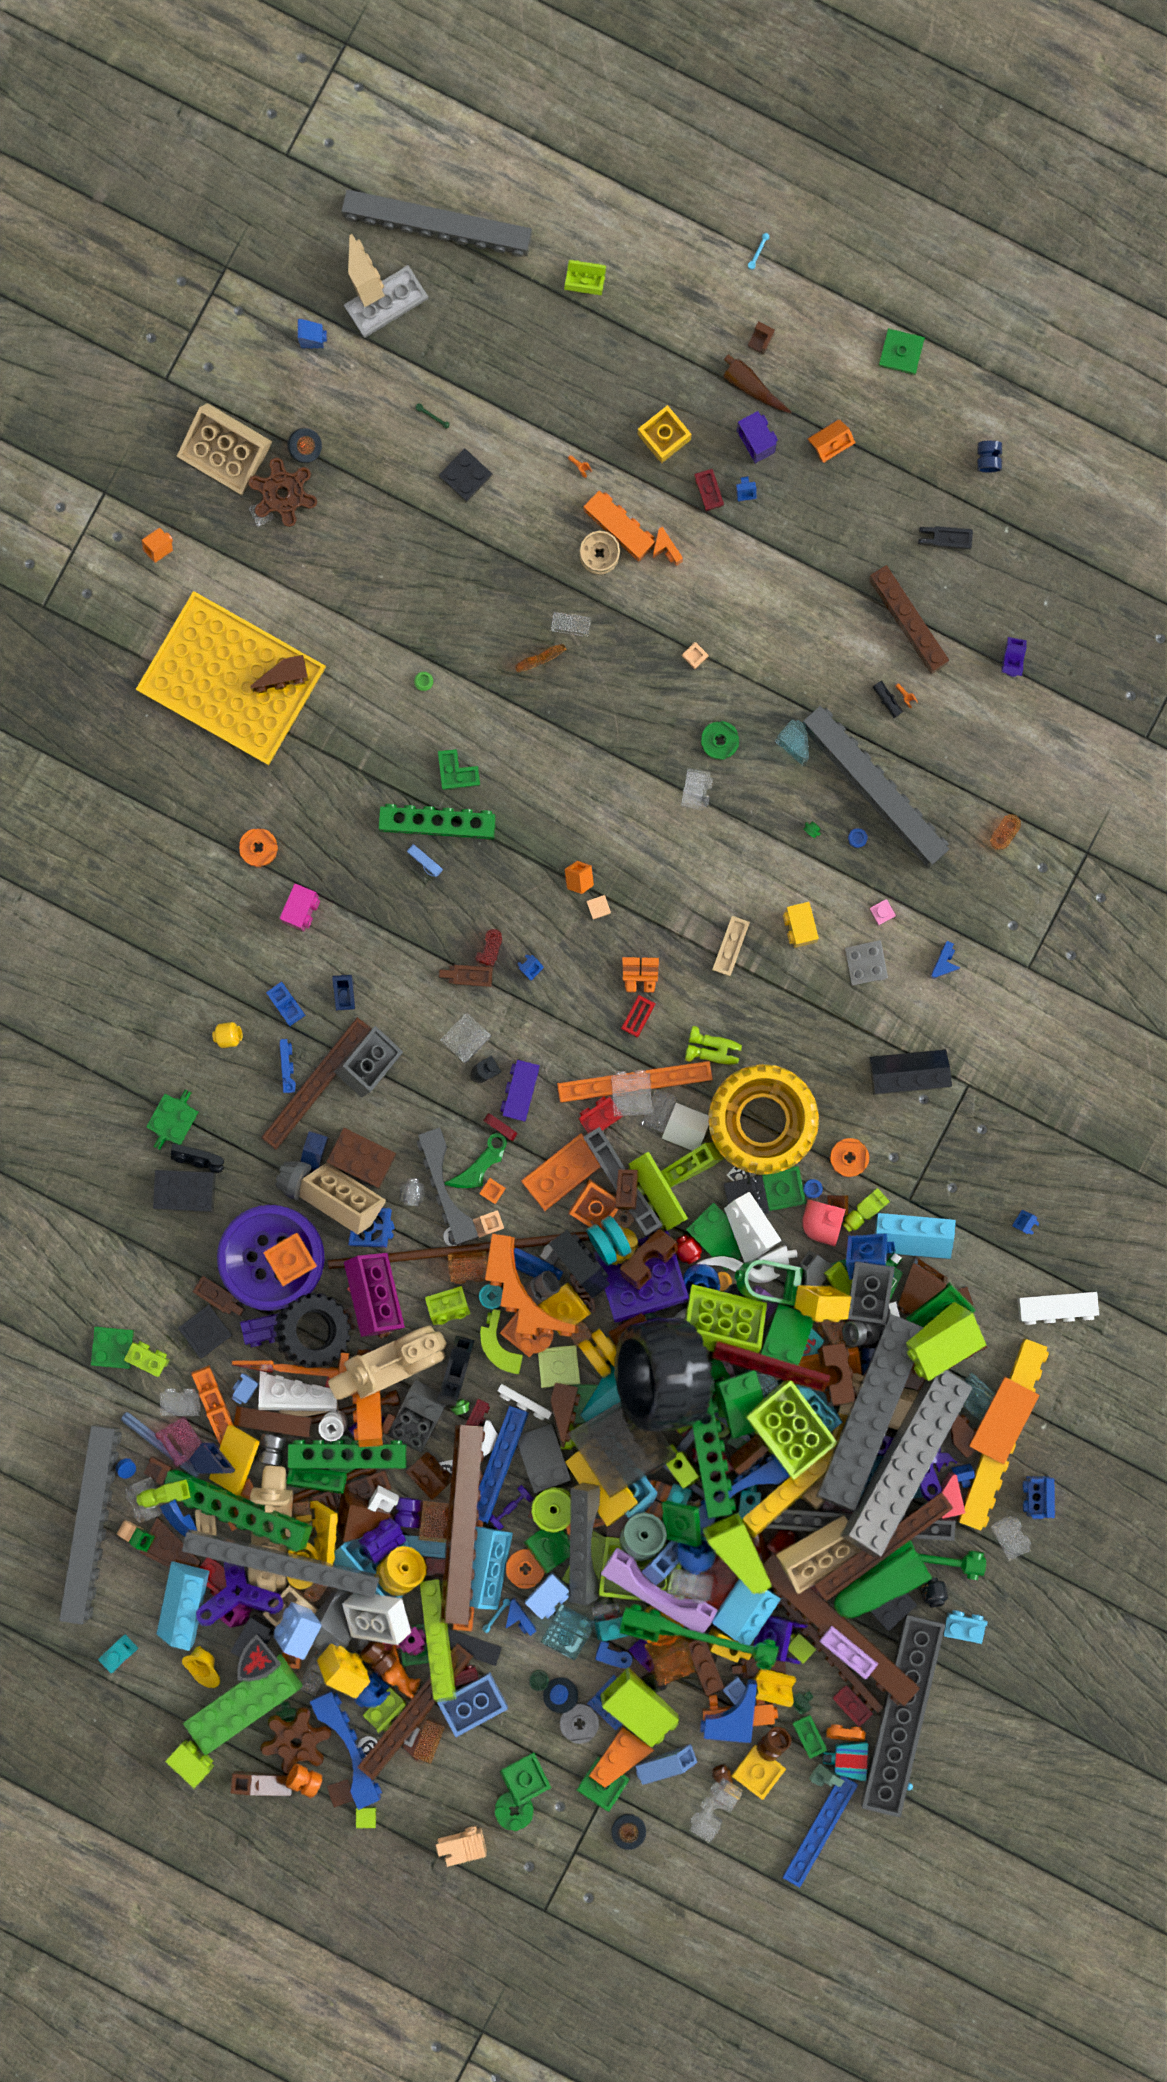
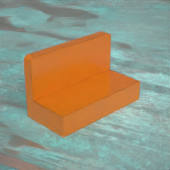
[808,420,855,463]

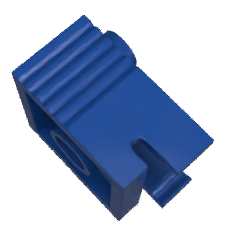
[846,1233,896,1280]
[1023,1476,1055,1518]

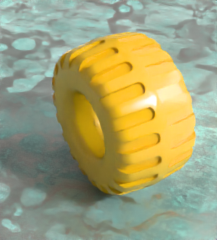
[708,1064,819,1175]

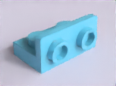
[943,1610,987,1644]

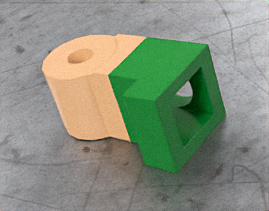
[117,1520,155,1552]

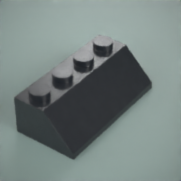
[869,1049,952,1095]

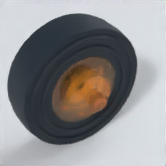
[287,428,322,463]

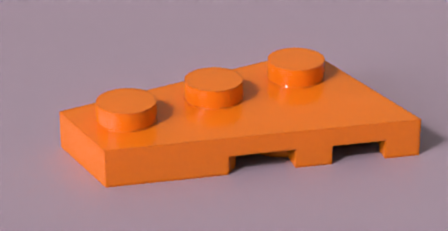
[589,1727,654,1788]

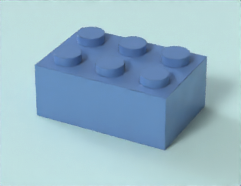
[437,1672,508,1737]

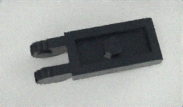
[918,526,973,550]
[170,1144,224,1174]

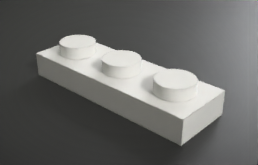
[498,1384,552,1420]

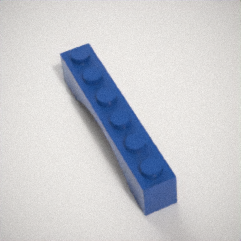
[699,1454,790,1535]
[310,1690,382,1810]

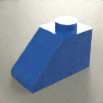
[298,319,327,348]

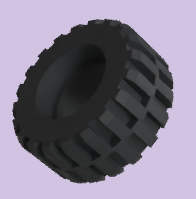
[274,1293,352,1368]

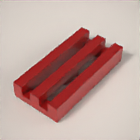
[621,995,656,1038]

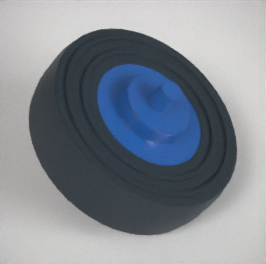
[543,1677,578,1713]

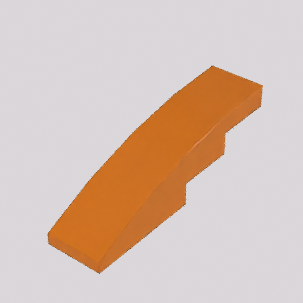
[192,1365,234,1446]

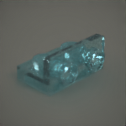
[963,1372,995,1421]

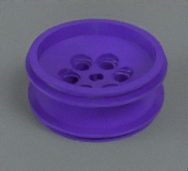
[217,1205,325,1310]

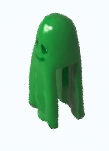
[834,1541,932,1618]

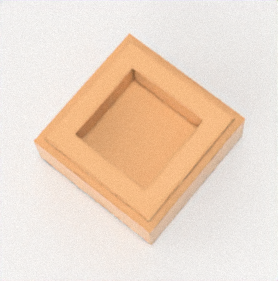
[682,642,709,669]
[587,895,611,920]

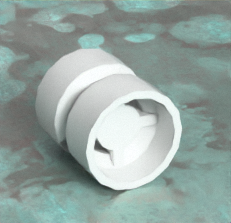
[319,1410,348,1441]

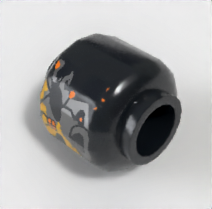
[921,1577,948,1608]

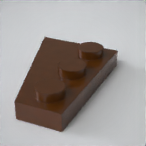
[139,1517,201,1568]

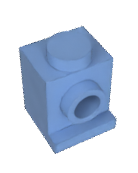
[232,1373,259,1404]

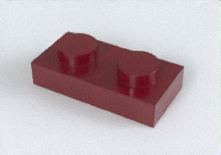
[694,469,724,511]
[832,1684,873,1727]

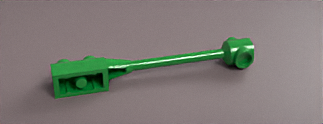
[918,1550,986,1580]
[619,1604,779,1670]

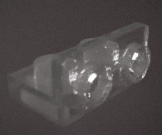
[159,1389,200,1416]
[125,1477,163,1523]
[990,1515,1032,1561]

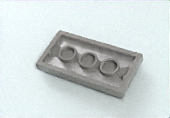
[344,265,429,338]

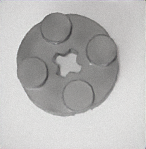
[560,1703,599,1744]

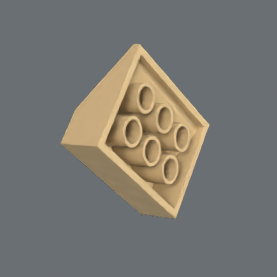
[177,403,272,495]

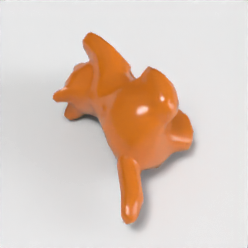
[381,1644,421,1699]

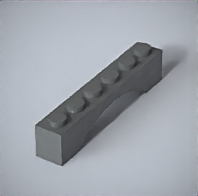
[416,1127,479,1246]
[583,1127,662,1237]
[759,1250,833,1354]
[569,1483,600,1605]

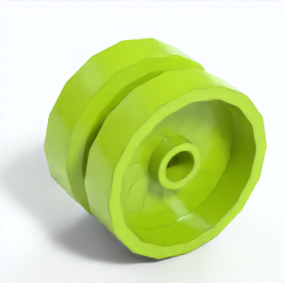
[532,1487,571,1532]

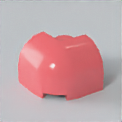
[802,1199,845,1247]

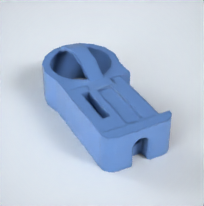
[407,844,443,877]

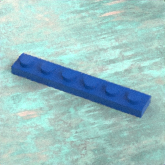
[477,1406,529,1523]
[782,1775,858,1888]

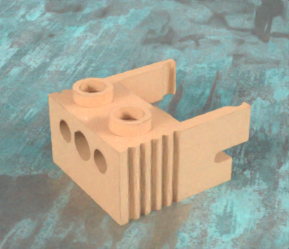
[436,1826,487,1867]

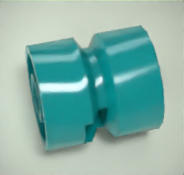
[479,1284,503,1309]

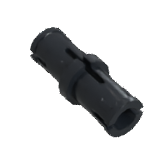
[872,680,904,719]

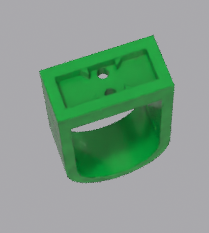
[734,1260,803,1307]

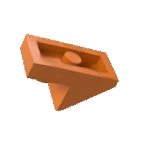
[653,527,683,566]

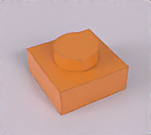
[479,1178,506,1205]

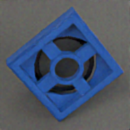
[349,1208,395,1248]

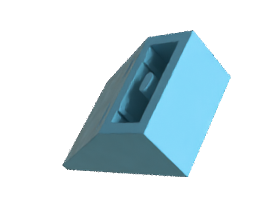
[794,1383,843,1432]

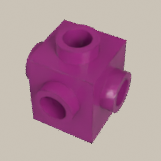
[219,1604,252,1628]
[399,1626,427,1656]

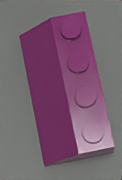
[344,1253,405,1337]

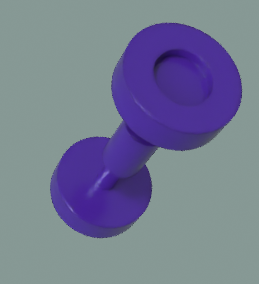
[489,1484,534,1530]

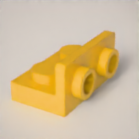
[754,1669,796,1707]

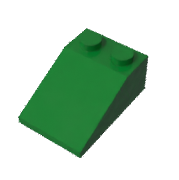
[686,1203,742,1271]
[760,1304,814,1366]
[713,1370,763,1439]

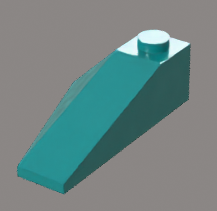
[580,1364,622,1430]

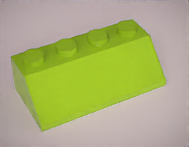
[627,1151,688,1231]

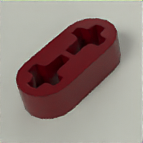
[483,1113,518,1142]

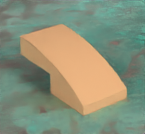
[473,1210,504,1238]

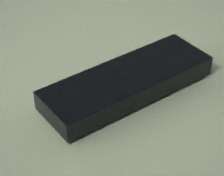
[448,1628,502,1666]

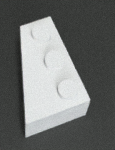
[724,1192,782,1262]

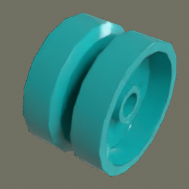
[586,1215,632,1266]

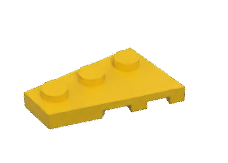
[310,1501,338,1564]

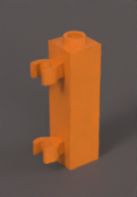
[702,1694,778,1726]

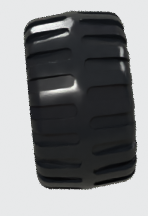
[614,1318,713,1431]

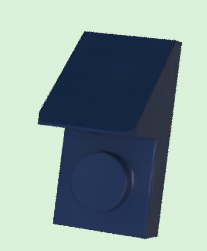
[332,975,355,1010]

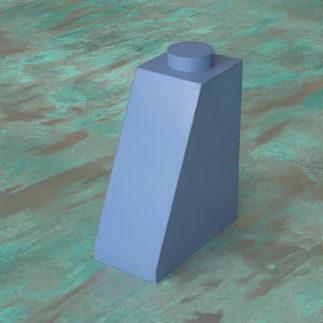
[636,1744,697,1785]

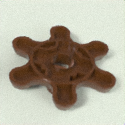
[248,458,317,527]
[260,1707,331,1774]

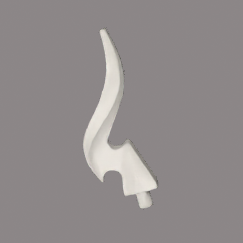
[696,1245,797,1283]

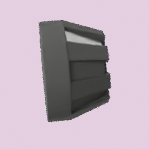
[275,1161,311,1200]

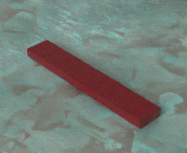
[712,1341,830,1392]

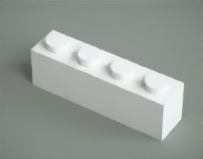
[1017,1292,1099,1325]

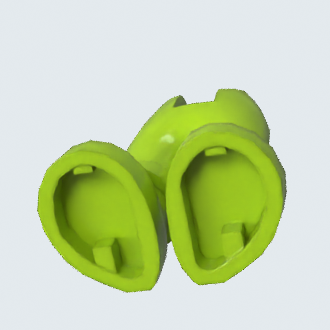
[685,1026,742,1065]

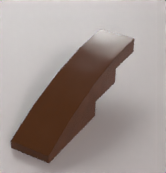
[234,1406,312,1437]

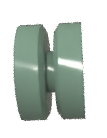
[619,1513,667,1561]

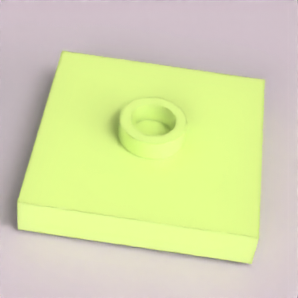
[538,1345,580,1388]

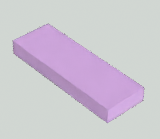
[819,1626,878,1680]

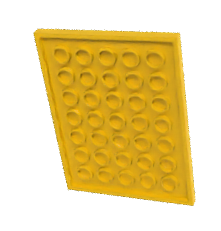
[136,591,326,766]

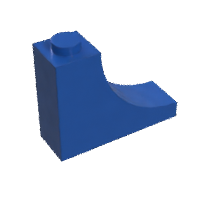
[700,1679,757,1743]

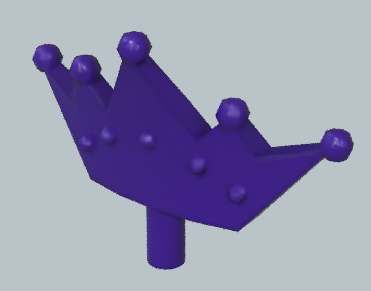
[932,1447,957,1472]

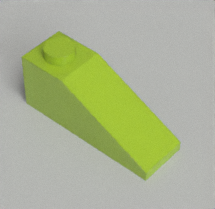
[660,1142,724,1188]

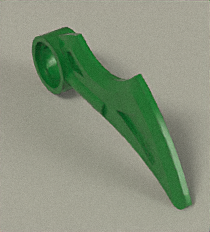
[444,1133,507,1188]

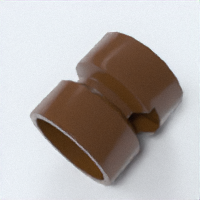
[359,1641,396,1676]
[757,1727,791,1762]

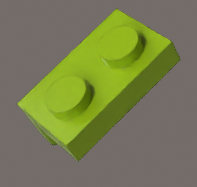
[564,260,606,295]
[124,1341,170,1377]

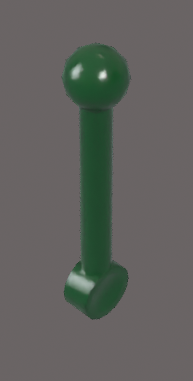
[416,404,450,429]

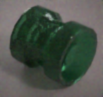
[529,1670,549,1691]

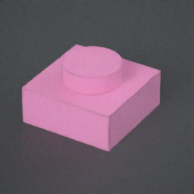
[870,899,896,926]

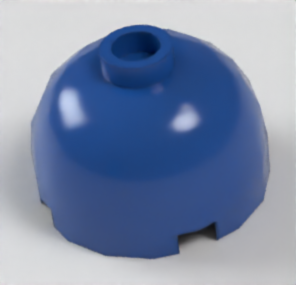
[683,1264,720,1296]
[677,1539,717,1574]
[354,1672,390,1708]

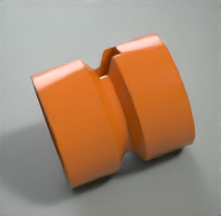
[286,1763,322,1798]

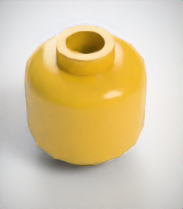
[212,1022,243,1048]

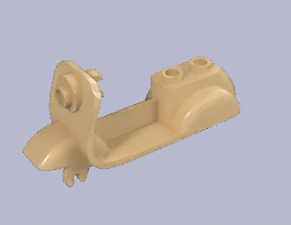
[328,1325,447,1400]
[248,1465,293,1593]

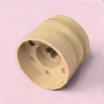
[579,531,620,575]

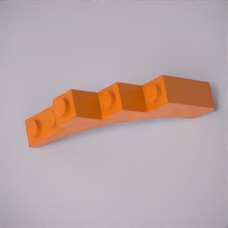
[485,1234,579,1339]

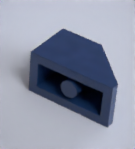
[301,1131,329,1173]
[189,1443,235,1474]

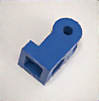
[595,1641,632,1669]

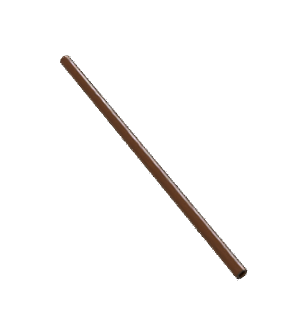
[328,1231,590,1269]

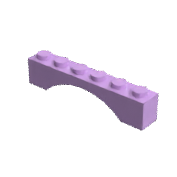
[601,1548,717,1633]

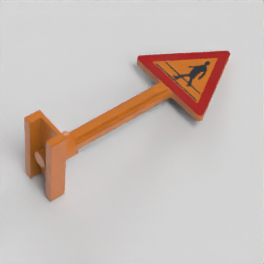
[232,1353,349,1379]

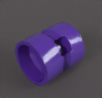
[394,1497,422,1528]

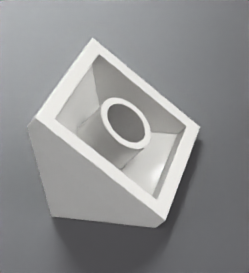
[662,1103,709,1151]

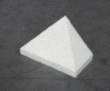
[481,1420,498,1456]

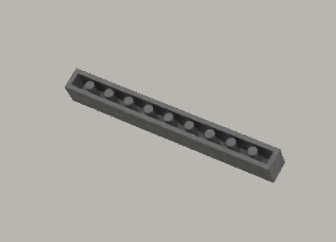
[342,189,532,257]
[766,1507,956,1541]
[182,1529,379,1597]

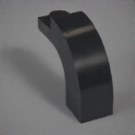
[437,1335,475,1406]

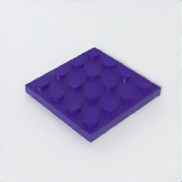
[594,1231,689,1323]

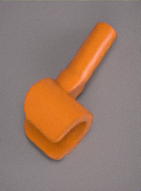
[568,455,592,478]
[895,683,918,708]

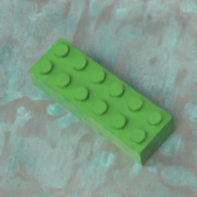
[183,1654,303,1756]

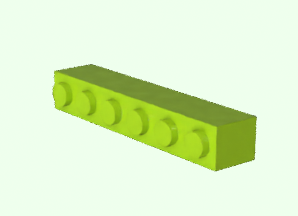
[420,1579,456,1702]

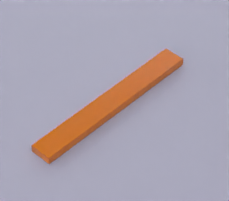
[557,1061,712,1103]

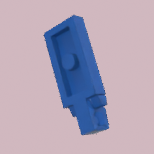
[279,1039,296,1093]
[514,1248,563,1281]

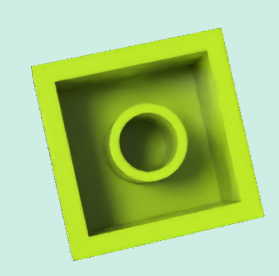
[165,1739,214,1788]

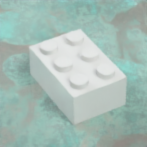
[342,1593,411,1645]

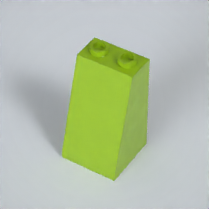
[906,1302,986,1381]
[702,1513,772,1594]
[601,1667,679,1748]

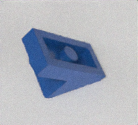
[930,941,960,979]
[506,1597,537,1636]

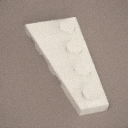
[258,1371,337,1411]

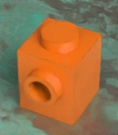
[142,528,173,563]

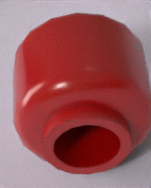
[676,1234,702,1264]

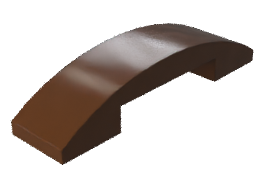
[312,1470,392,1511]

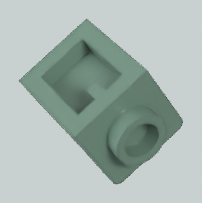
[809,1763,844,1787]

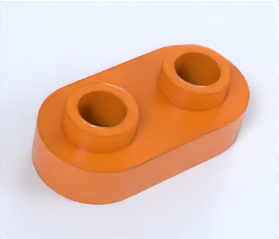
[826,1725,866,1742]

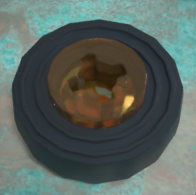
[611,1814,646,1850]

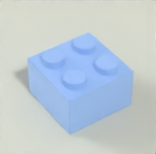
[525,1572,569,1619]
[274,1602,322,1660]

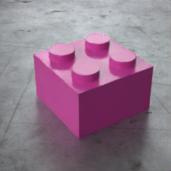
[280,884,320,932]

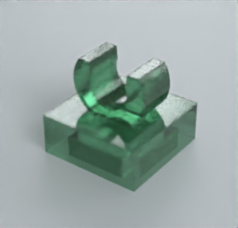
[792,1691,814,1715]
[276,1700,297,1722]

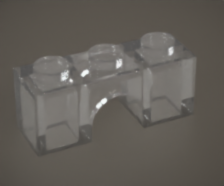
[690,1777,742,1843]

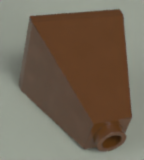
[898,1256,948,1314]
[336,1490,393,1542]

